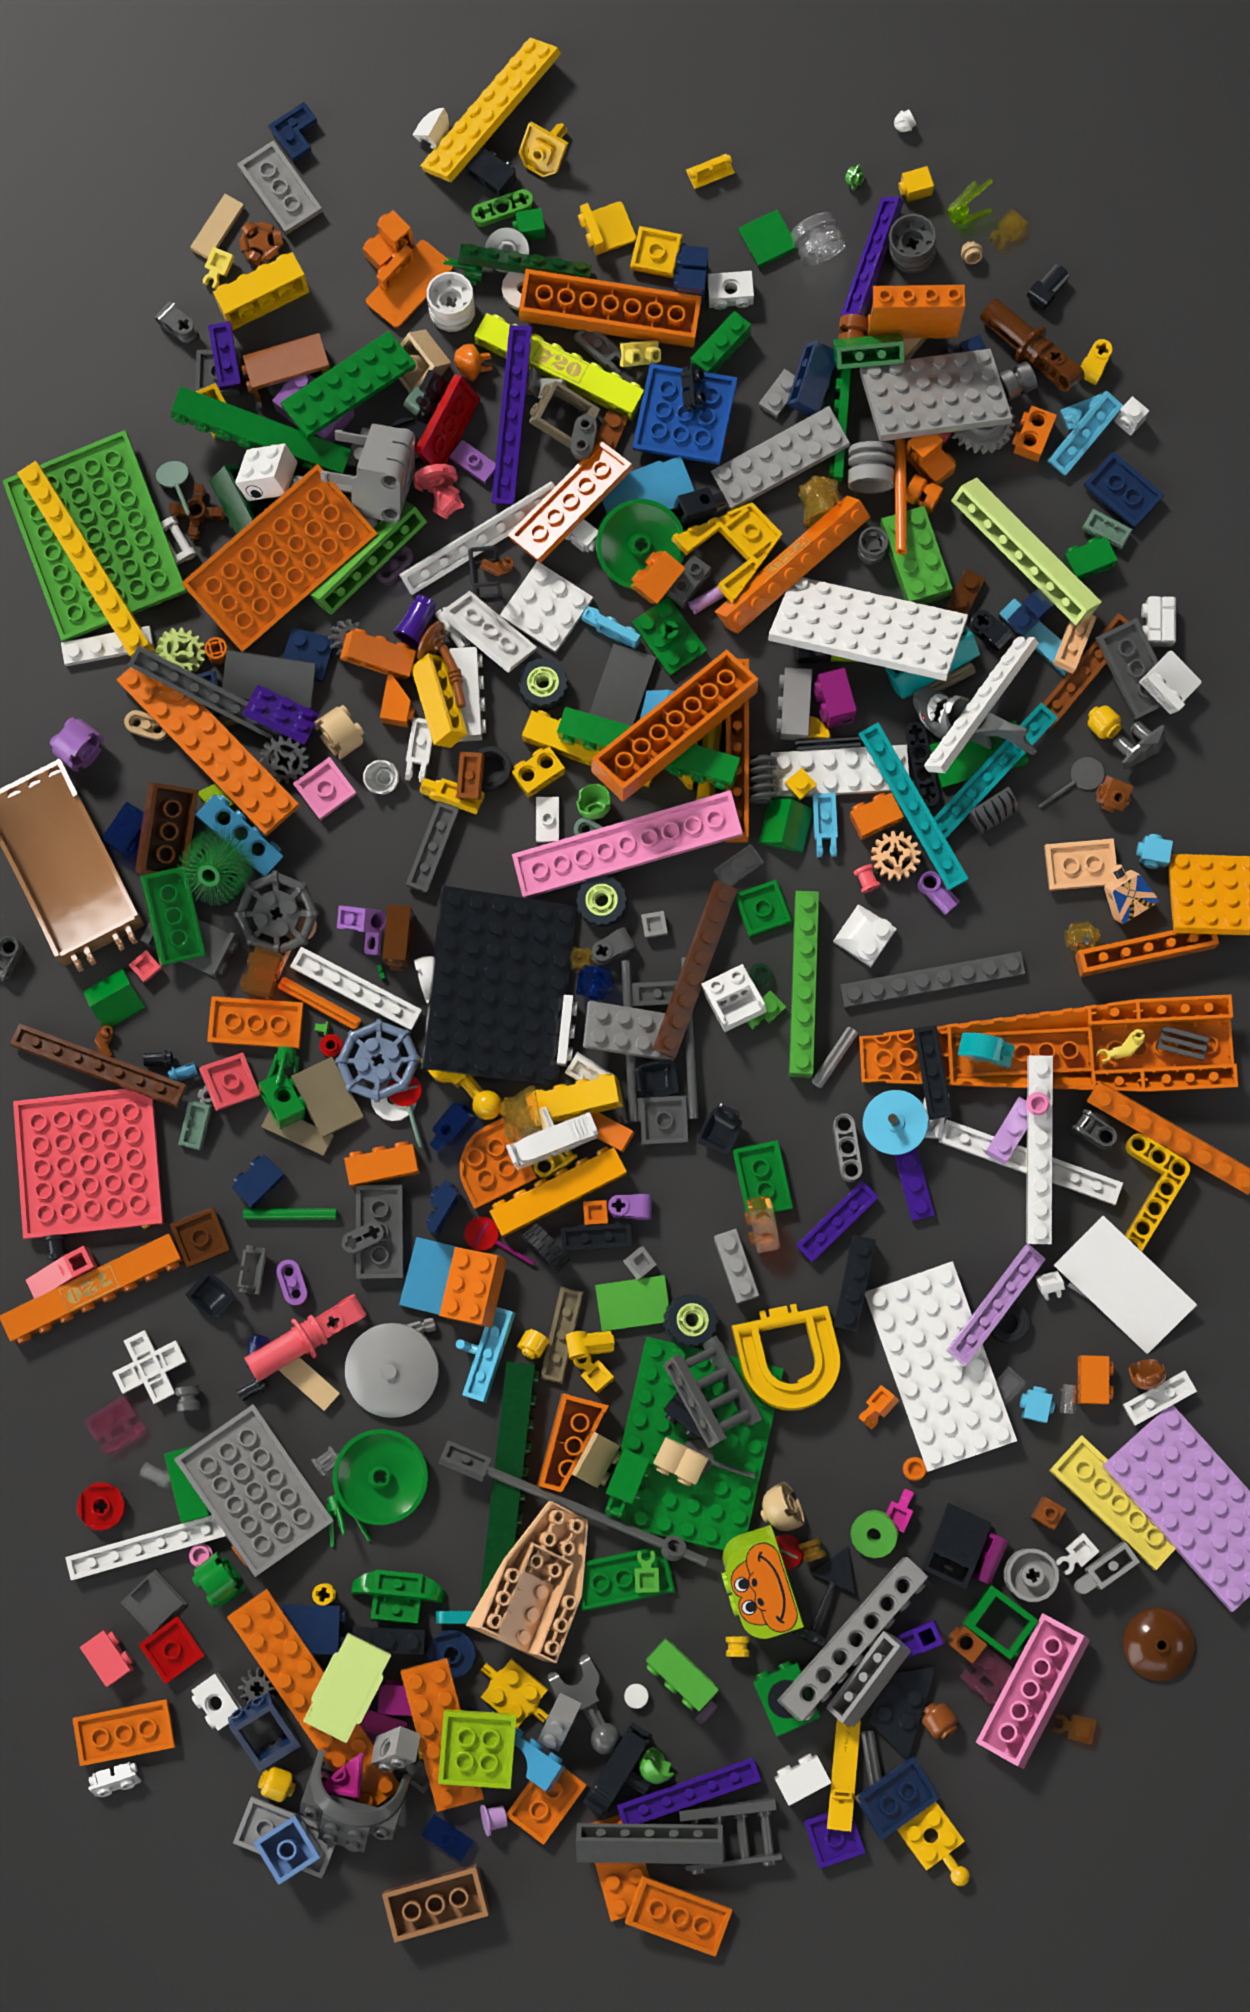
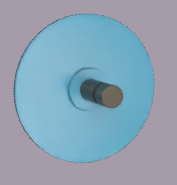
[863,1090,928,1155]

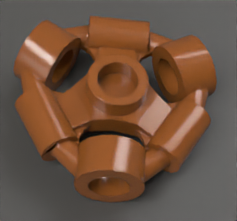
[239,221,284,265]

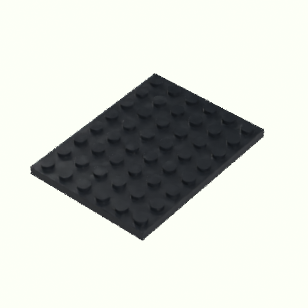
[421,885,577,1087]

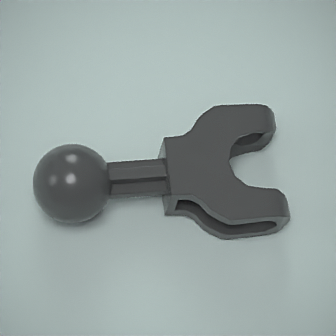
[548,1654,621,1755]

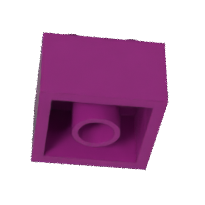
[813,668,857,729]

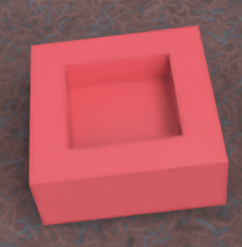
[129,950,162,983]

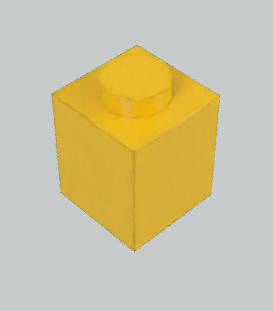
[898,166,934,203]

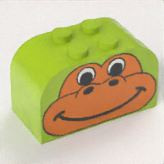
[721,1525,804,1639]

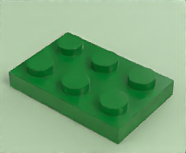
[732,1140,793,1219]

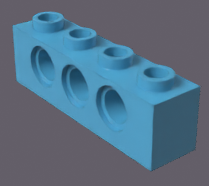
[195,794,283,876]

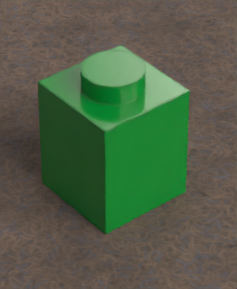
[512,208,546,241]

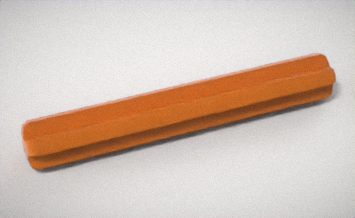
[278,977,361,1030]

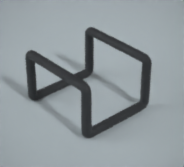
[468,545,503,600]

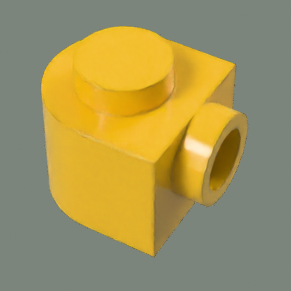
[517,1329,549,1359]

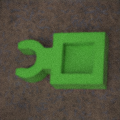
[635,1551,659,1593]

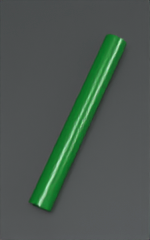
[243,1208,337,1220]

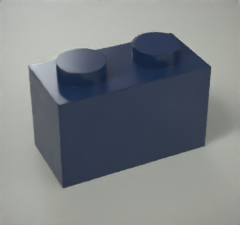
[231,1154,286,1209]

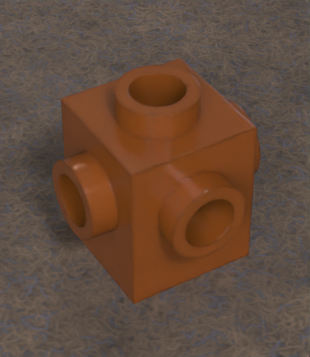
[1096,776,1133,813]

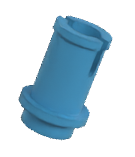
[168,1062,199,1082]

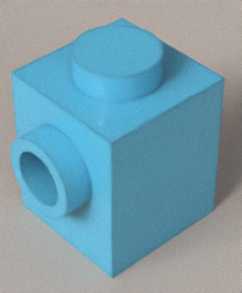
[1136,834,1173,869]
[1020,1386,1055,1423]

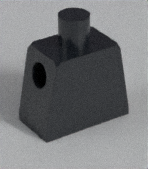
[672,487,726,531]

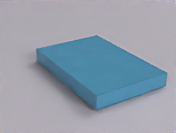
[399,1237,460,1315]

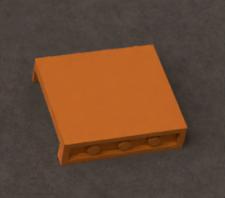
[868,285,965,339]

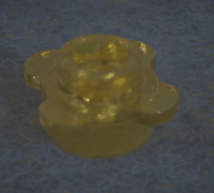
[570,947,592,971]

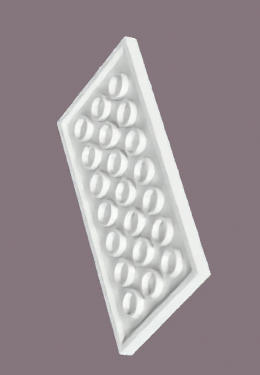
[768,577,968,681]
[865,1261,1017,1472]

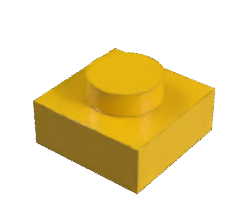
[785,768,817,801]

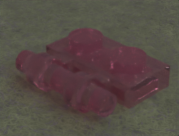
[84,1395,145,1455]
[960,1646,1013,1706]

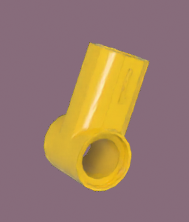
[566,1331,615,1360]

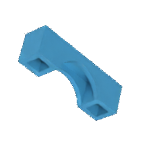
[484,1711,566,1792]

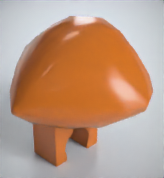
[454,344,492,382]

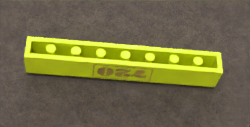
[474,313,644,421]

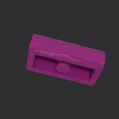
[971,1532,1009,1585]

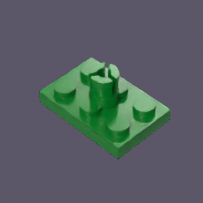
[632,597,707,677]

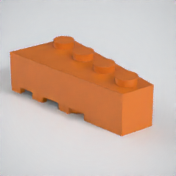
[537,1393,609,1492]

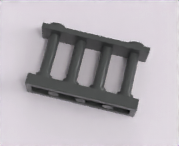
[663,1336,762,1448]
[679,1798,782,1874]

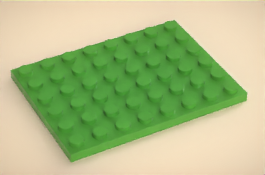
[2,430,188,642]

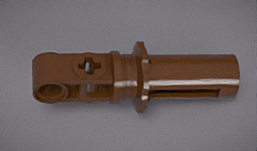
[980,298,1085,392]

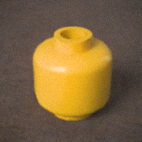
[1087,705,1122,739]
[258,1766,296,1802]

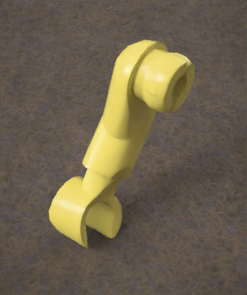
[1096,1029,1145,1065]

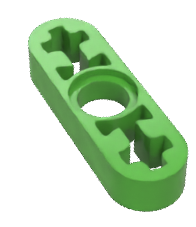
[472,189,533,227]

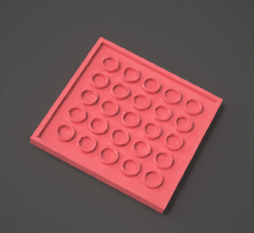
[13,1089,164,1239]

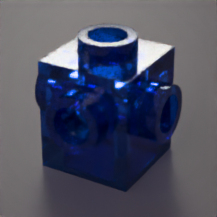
[576,965,613,1000]

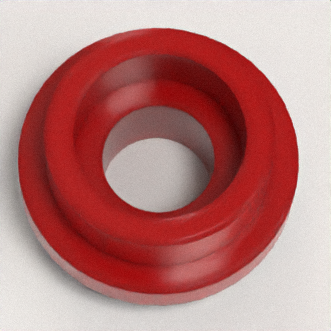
[320,1034,343,1057]

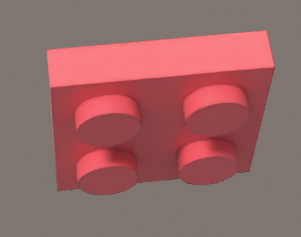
[199,1053,260,1111]

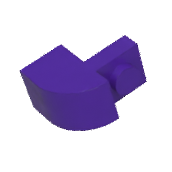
[896,1619,946,1658]

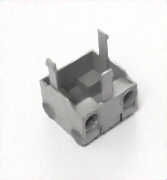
[321,424,415,523]

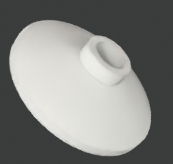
[485,228,529,273]

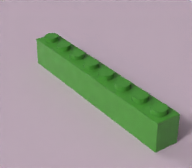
[789,891,819,1078]

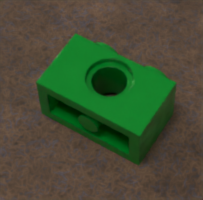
[259,1072,307,1129]

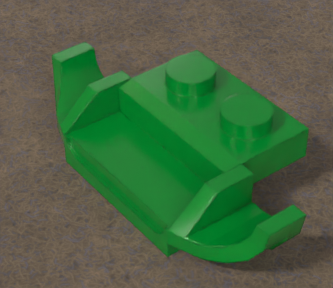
[351,1569,446,1626]

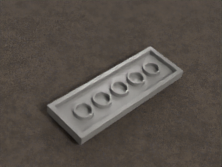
[711,406,851,510]

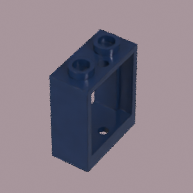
[228,1692,301,1772]

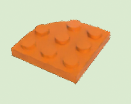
[460,1116,537,1209]

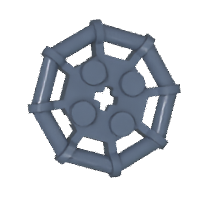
[335,1019,421,1103]

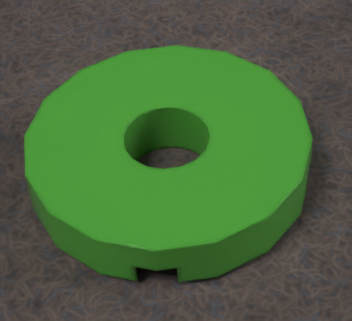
[850,1510,899,1558]

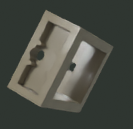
[529,381,600,449]

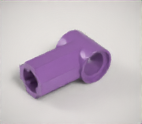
[918,871,960,915]

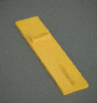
[827,1719,861,1832]

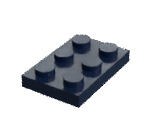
[1083,451,1164,529]
[855,1756,940,1840]

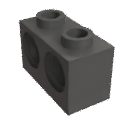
[666,555,711,610]

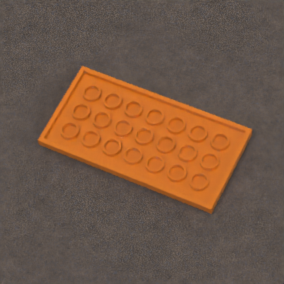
[181,464,378,652]

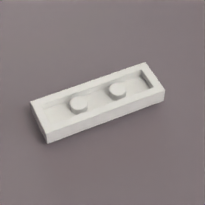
[557,995,578,1067]
[1123,1371,1197,1426]

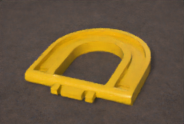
[731,1304,840,1411]

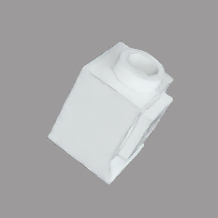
[565,519,598,553]

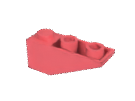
[26,1246,98,1299]

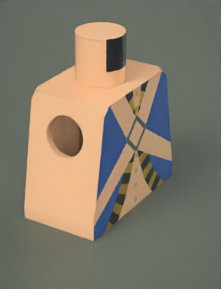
[1104,865,1160,924]

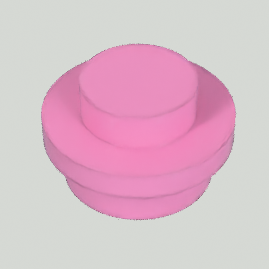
[1026,1092,1050,1116]
[189,1543,213,1567]

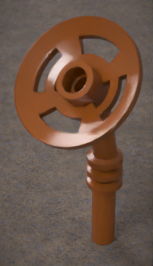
[417,621,466,708]

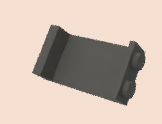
[141,919,238,978]

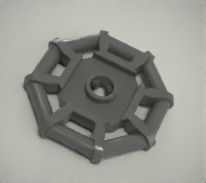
[234,871,319,957]

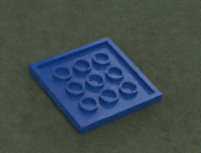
[632,363,738,465]

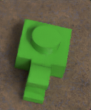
[746,990,786,1030]

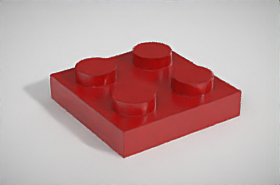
[139,1616,206,1684]

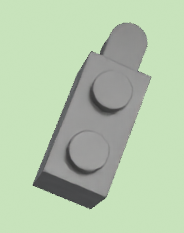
[1074,1542,1140,1594]

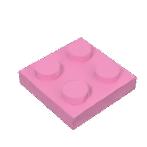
[293,757,357,821]

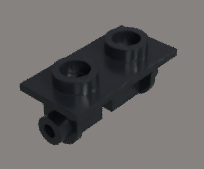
[681,362,706,412]

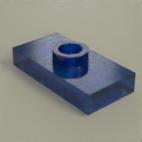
[421,1814,475,1862]

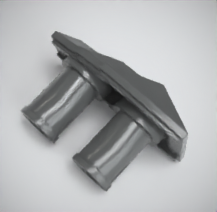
[1113,721,1166,770]

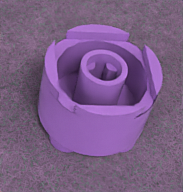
[50,717,104,772]

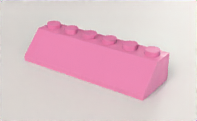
[976,1613,1090,1769]

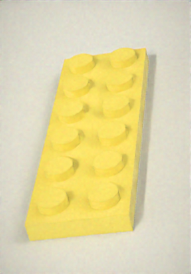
[1049,1435,1176,1570]

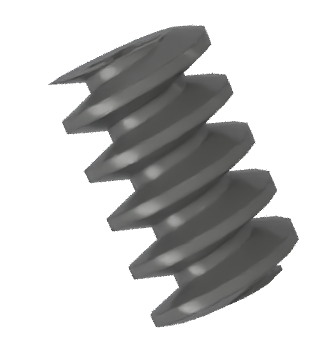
[749,755,777,804]

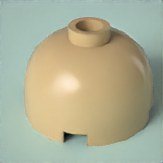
[761,1482,805,1531]

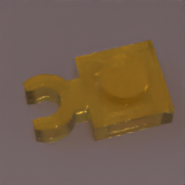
[989,209,1028,249]

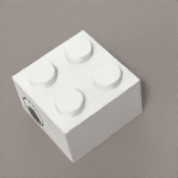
[235,443,298,501]

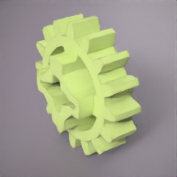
[155,628,206,672]

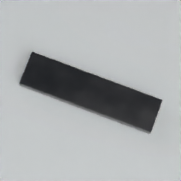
[913,1025,952,1120]

